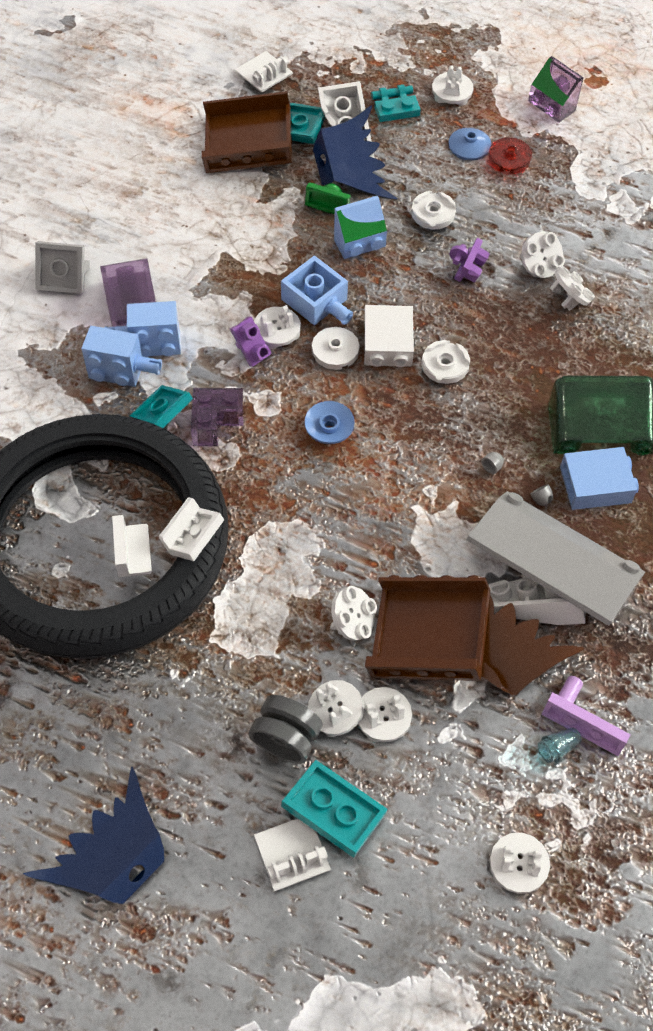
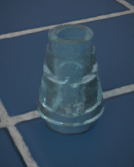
[538,727,582,763]

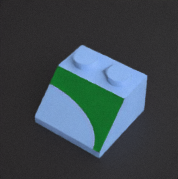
[334,196,387,259]

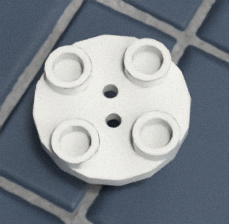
[432,66,473,106]
[520,231,565,278]
[550,266,595,311]
[254,305,301,349]
[330,586,377,641]
[308,680,364,737]
[358,687,412,742]
[489,833,550,894]

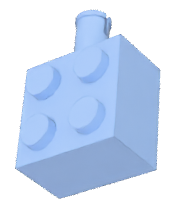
[281,255,353,325]
[104,301,181,357]
[81,325,162,387]

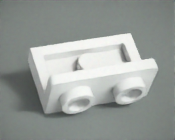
[159,497,224,561]

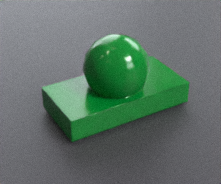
[304,182,351,214]

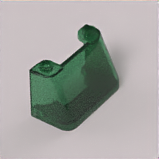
[548,376,653,456]

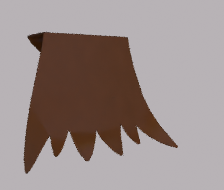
[481,596,584,696]

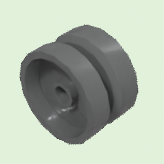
[248,695,323,764]

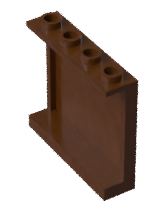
[202,91,292,173]
[365,575,491,681]

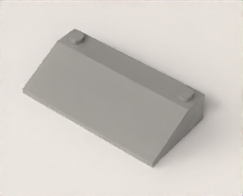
[466,491,645,626]

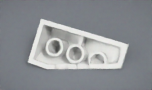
[318,81,375,158]
[488,574,585,625]

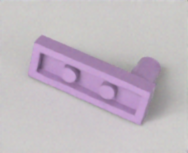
[541,676,631,756]

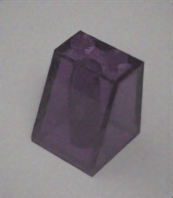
[100,258,156,327]

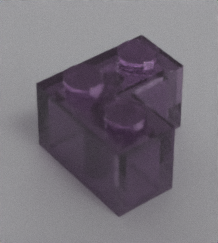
[191,388,244,446]

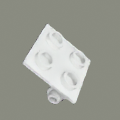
[235,51,293,93]
[254,818,331,892]

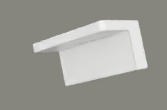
[112,515,152,578]

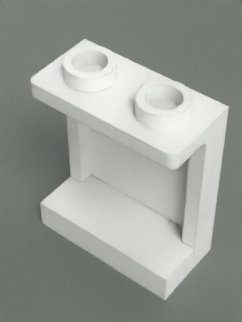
[364,305,414,367]

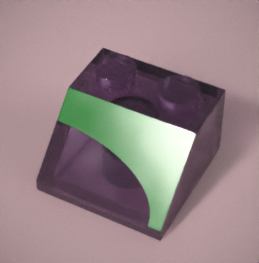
[528,56,584,123]

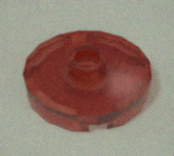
[489,137,532,174]

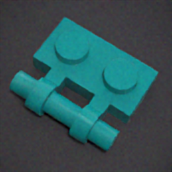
[371,84,421,122]

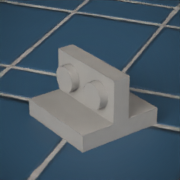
[35,241,90,294]

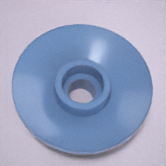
[448,128,491,160]
[305,401,355,444]

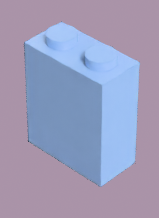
[560,447,639,510]

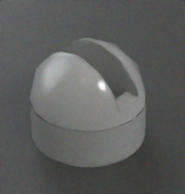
[481,452,504,474]
[530,484,553,506]

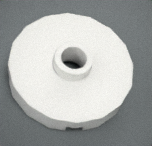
[411,191,456,229]
[312,327,360,370]
[421,340,470,384]

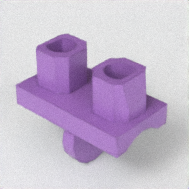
[449,238,490,282]
[230,316,271,367]

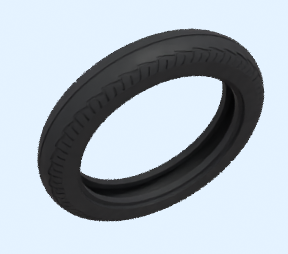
[0,414,228,659]

